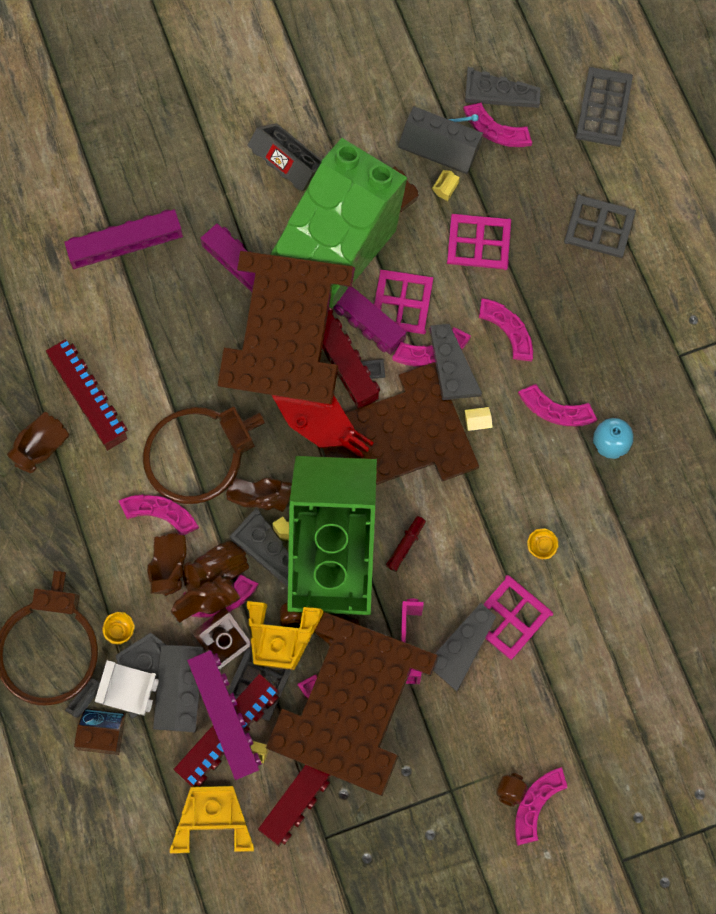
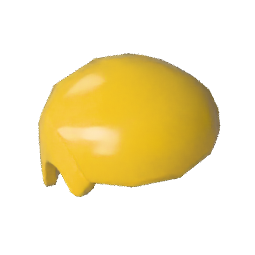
[527,528,559,560]
[102,612,135,645]

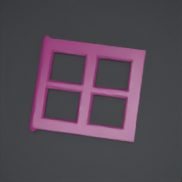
[447,214,511,270]
[374,269,433,334]
[483,575,553,660]

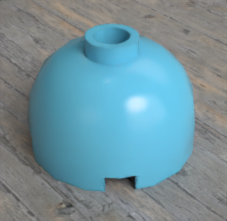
[593,418,633,459]

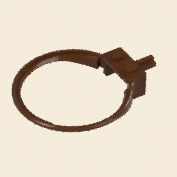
[143,407,265,504]
[0,571,98,706]

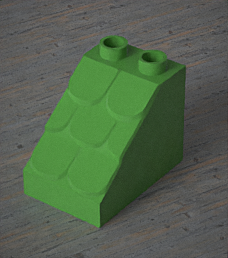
[270,138,407,308]
[288,456,377,615]

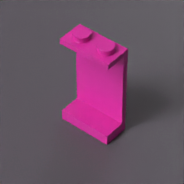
[400,599,424,684]

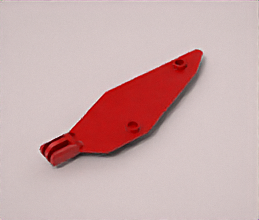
[272,395,374,459]

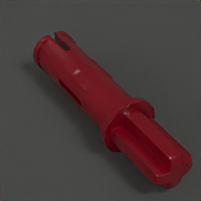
[385,516,426,572]

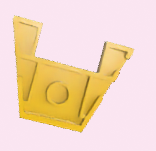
[247,601,324,670]
[170,786,254,854]

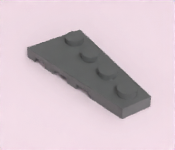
[465,67,540,108]
[429,324,482,400]
[230,507,289,588]
[433,603,496,692]

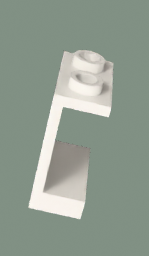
[95,660,159,716]

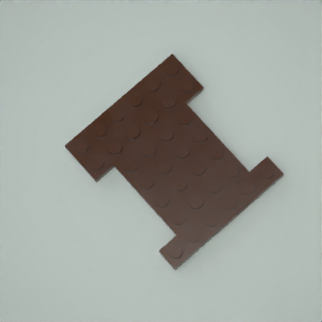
[218,251,355,405]
[322,362,479,485]
[266,612,439,796]

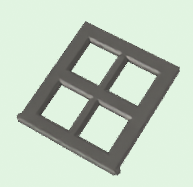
[564,194,636,258]

